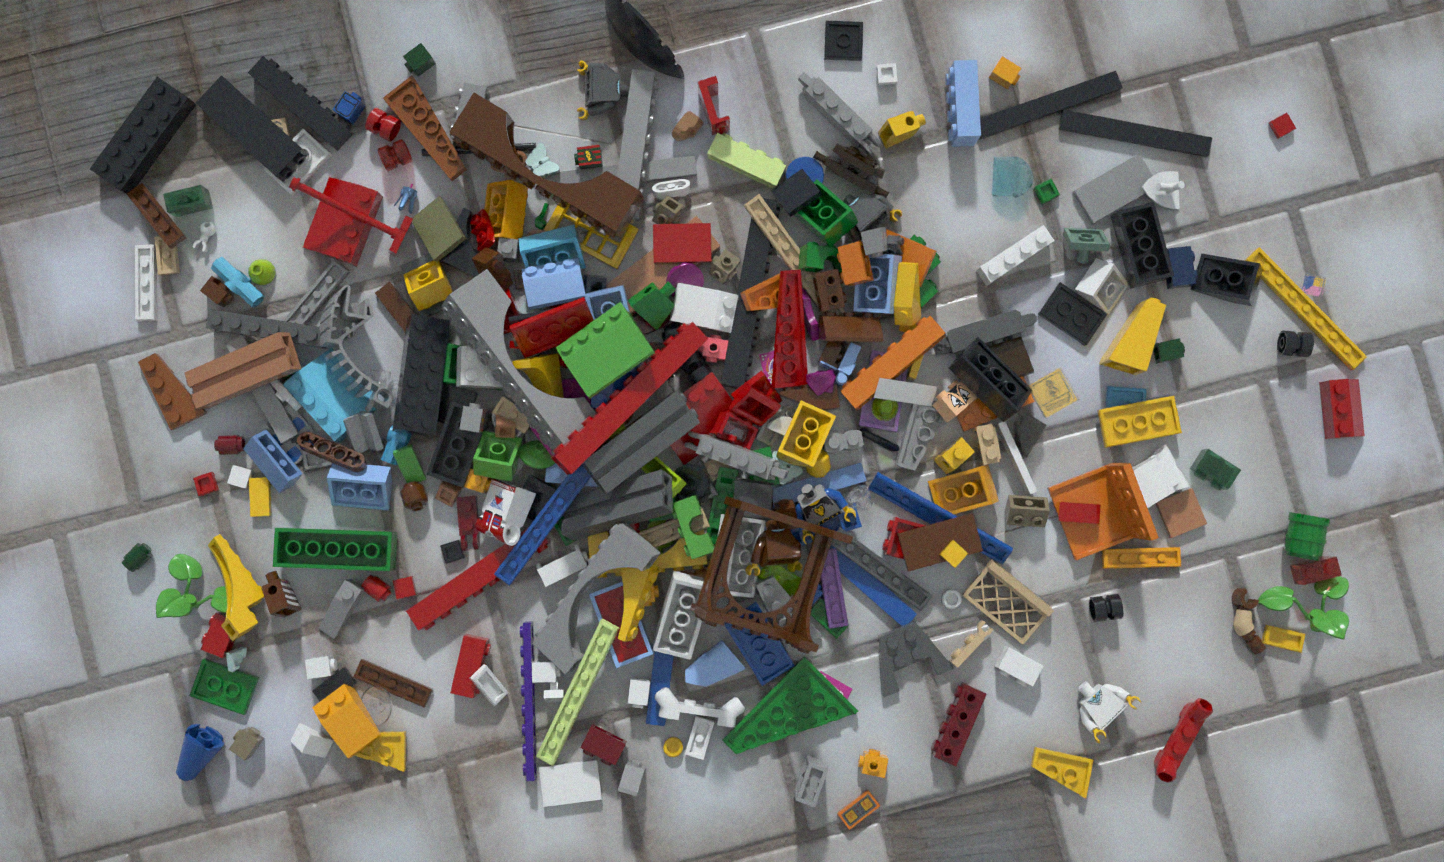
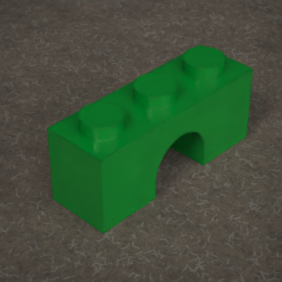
[798,242,842,273]

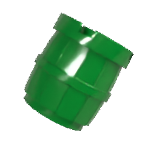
[1284,512,1330,561]

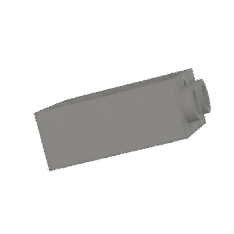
[794,755,828,808]

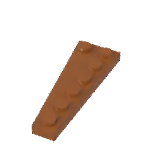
[383,75,467,181]

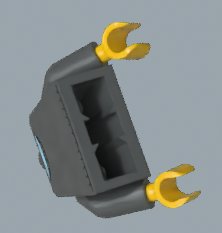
[577,61,630,121]
[843,193,902,243]

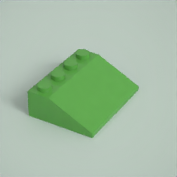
[556,302,655,399]

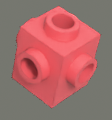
[699,334,728,363]

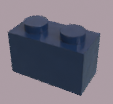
[1166,246,1197,289]

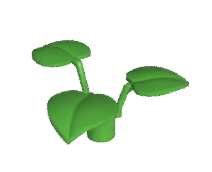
[156,554,227,618]
[1258,576,1349,640]

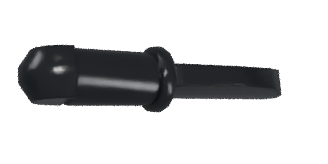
[859,428,900,452]

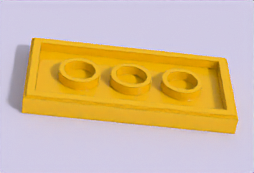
[1097,396,1182,448]

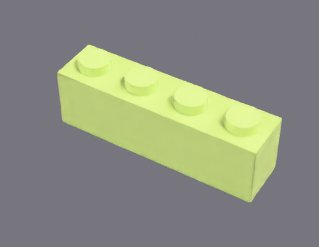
[707,133,786,189]

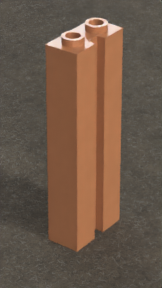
[606,216,720,316]
[184,332,301,409]

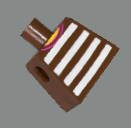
[262,571,302,618]

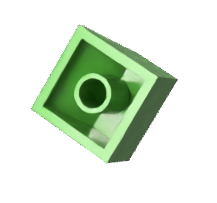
[473,431,522,482]

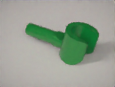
[535,203,549,230]

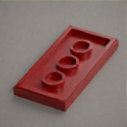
[509,297,594,358]

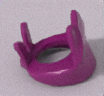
[806,369,836,396]

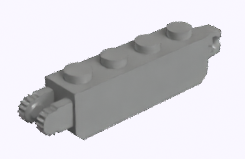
[798,72,881,155]
[685,431,789,480]

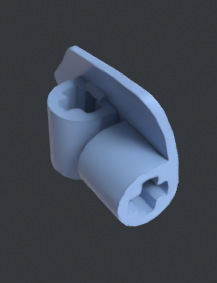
[685,640,745,687]

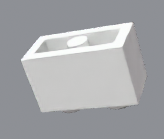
[995,646,1044,687]

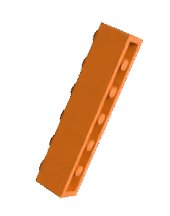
[841,316,946,411]

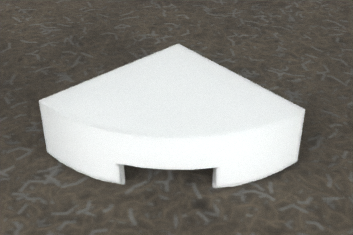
[766,416,792,436]

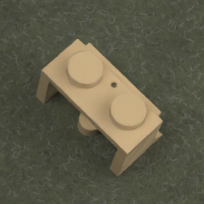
[972,424,1002,466]

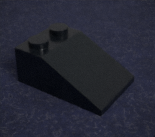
[1191,253,1263,306]

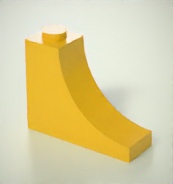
[512,353,564,398]

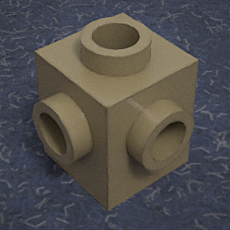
[652,196,683,224]
[709,249,741,284]

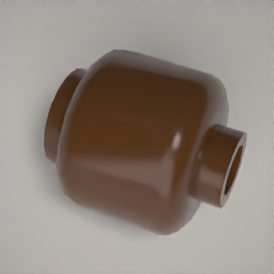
[400,481,428,512]

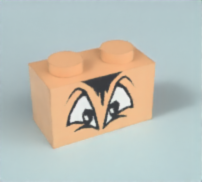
[932,380,977,422]

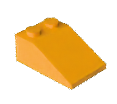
[928,464,999,514]
[312,684,381,759]

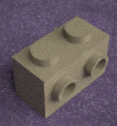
[1004,495,1050,528]

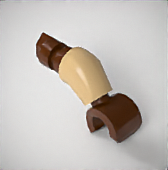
[1232,588,1266,655]

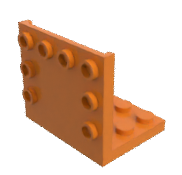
[1047,463,1159,560]

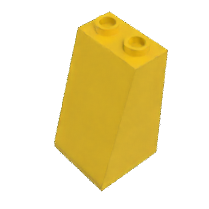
[1099,298,1166,375]

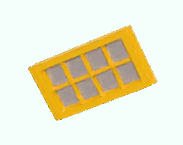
[544,205,639,269]

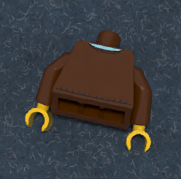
[745,520,803,576]

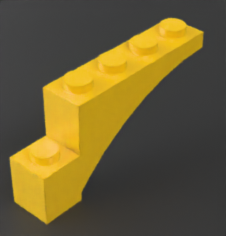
[208,534,264,641]
[618,564,658,642]

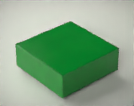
[1033,178,1060,205]

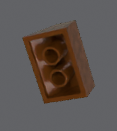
[818,312,883,342]

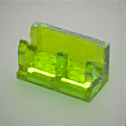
[757,565,801,596]

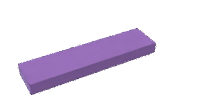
[821,548,848,629]

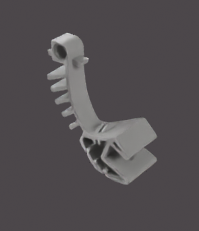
[319,285,393,412]

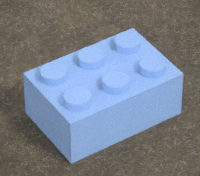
[853,254,902,314]

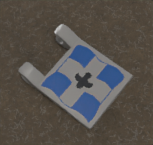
[260,403,318,465]

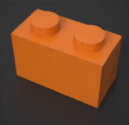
[837,241,874,286]

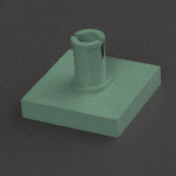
[1063,228,1110,263]

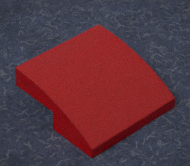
[731,371,782,417]

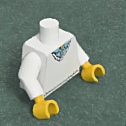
[1078,681,1142,744]

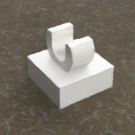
[544,681,565,703]

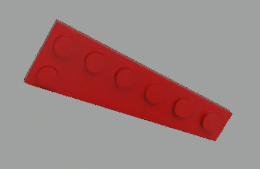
[771,269,808,388]

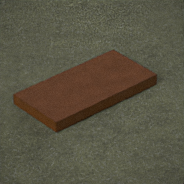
[897,513,983,572]

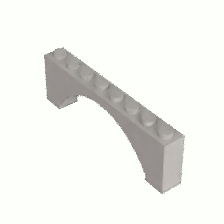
[532,522,661,675]

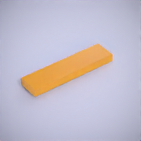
[1102,547,1181,569]

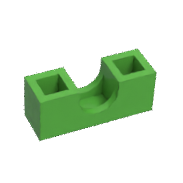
[672,495,714,559]

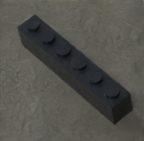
[248,56,353,151]

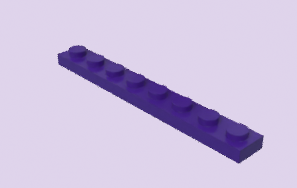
[520,621,537,781]

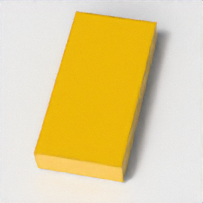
[249,477,272,517]
[1262,624,1305,653]

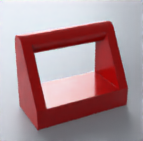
[729,382,781,427]

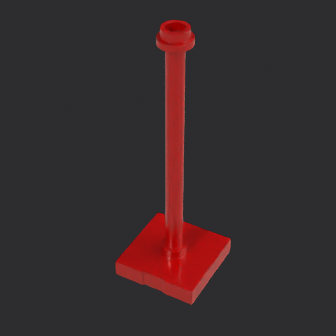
[289,177,413,256]

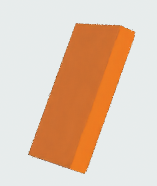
[886,229,937,287]

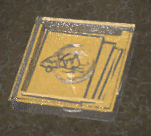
[1028,367,1080,419]

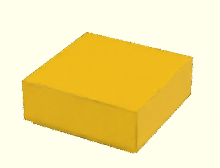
[939,540,968,568]

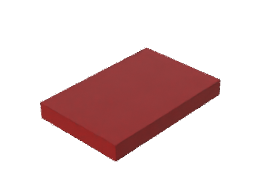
[653,223,712,264]

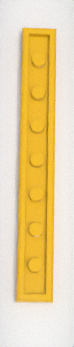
[1244,247,1367,370]

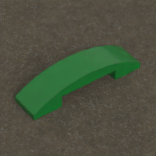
[707,466,738,544]

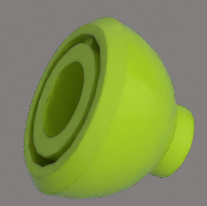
[248,259,276,285]

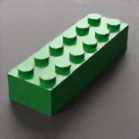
[273,528,397,571]

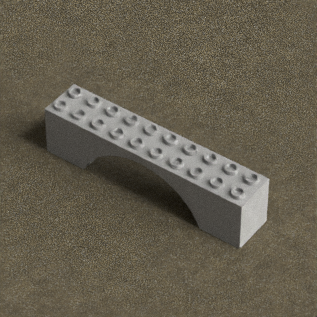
[441,269,596,456]

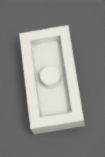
[685,716,715,760]

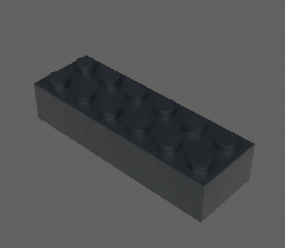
[90,76,196,194]
[392,314,450,437]

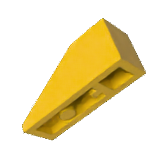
[894,262,921,326]

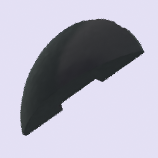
[605,0,684,79]

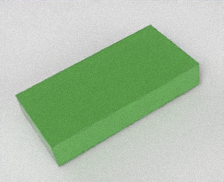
[393,444,426,483]

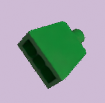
[628,281,676,330]

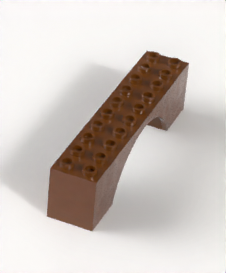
[450,93,644,239]

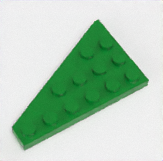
[722,656,858,754]

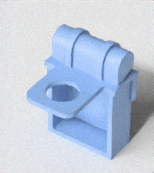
[819,342,861,387]

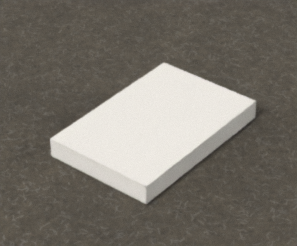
[264,129,332,196]
[539,759,602,807]

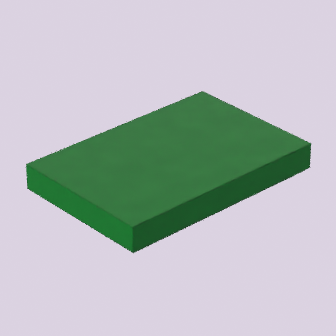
[189,658,259,715]

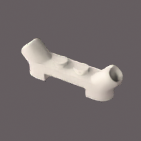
[654,687,745,727]

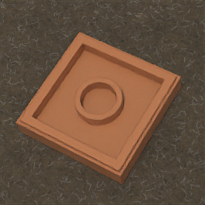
[1155,488,1207,538]

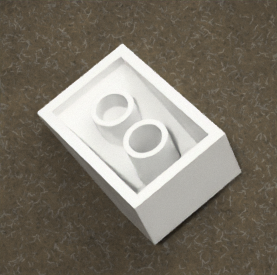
[670,283,738,333]

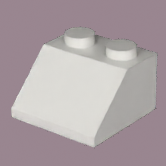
[1075,258,1129,315]

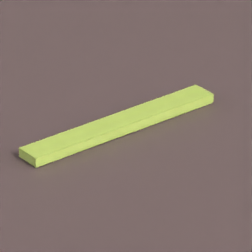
[536,619,620,766]

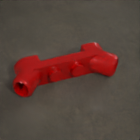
[1154,698,1213,783]

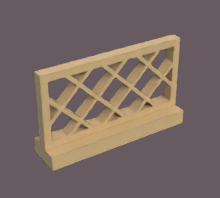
[962,559,1054,645]

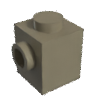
[229,727,264,761]

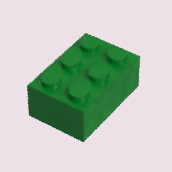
[795,179,859,248]

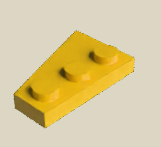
[354,731,406,772]
[1031,746,1094,799]

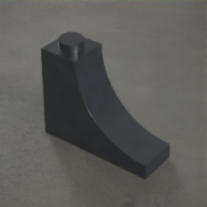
[440,208,479,278]

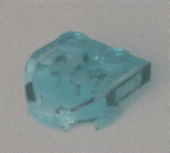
[992,157,1034,198]

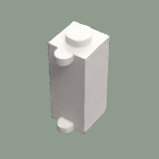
[536,544,589,587]

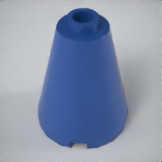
[176,724,225,781]

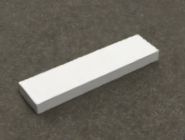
[135,245,157,322]
[995,422,1037,495]

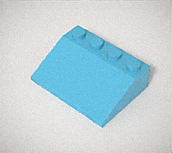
[283,348,377,443]

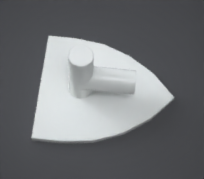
[1141,171,1185,209]

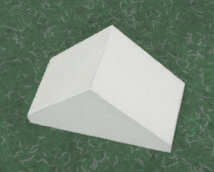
[291,723,334,758]

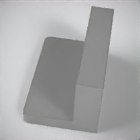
[343,411,383,453]

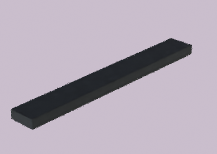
[979,71,1123,139]
[1058,109,1212,157]

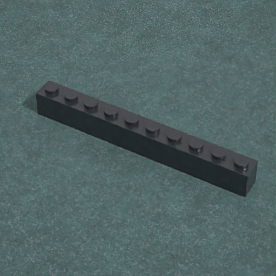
[721,198,780,389]

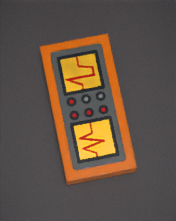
[837,789,880,830]

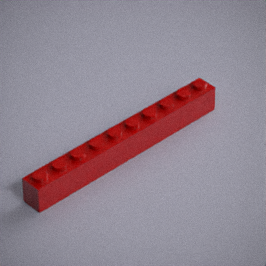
[551,321,708,475]

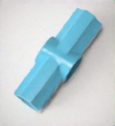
[211,257,265,308]

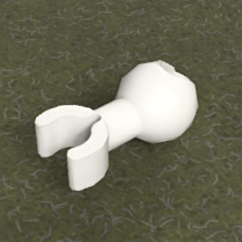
[193,222,215,252]

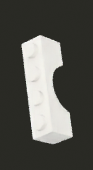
[976,225,1055,286]

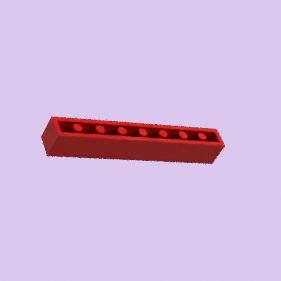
[406,527,550,631]

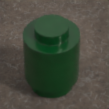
[122,543,152,572]

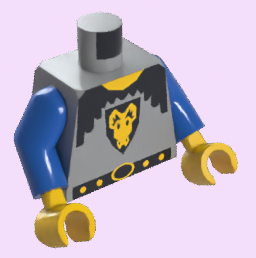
[795,484,856,545]

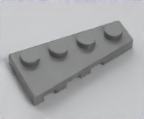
[895,397,943,471]
[755,575,822,653]

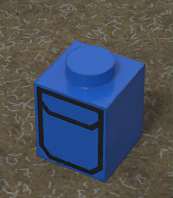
[332,91,366,125]

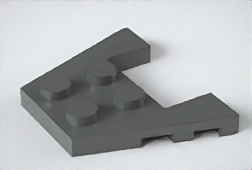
[878,621,954,697]

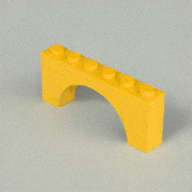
[588,529,707,578]

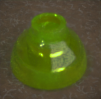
[871,398,898,421]

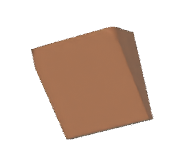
[495,414,516,438]
[435,481,462,507]

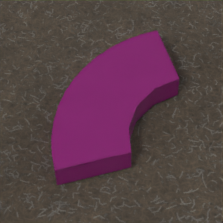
[802,289,819,341]

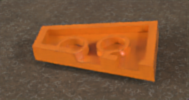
[740,273,780,311]

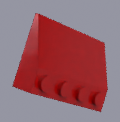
[303,177,383,267]
[670,372,745,465]

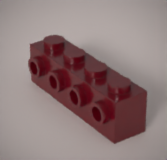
[931,682,987,766]

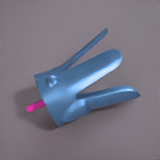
[394,184,417,214]

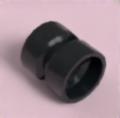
[1277,330,1314,357]
[679,350,713,386]
[1089,594,1124,622]

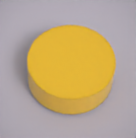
[663,737,683,757]

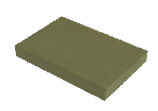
[412,196,466,262]

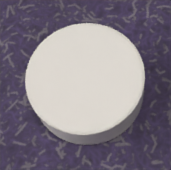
[941,589,962,609]

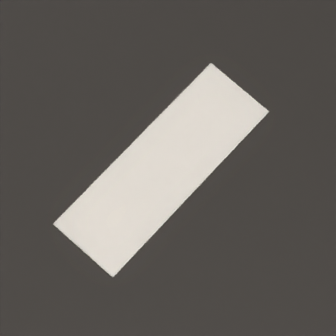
[874,378,937,406]

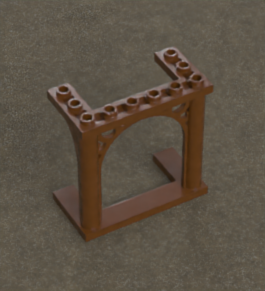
[690,496,853,654]

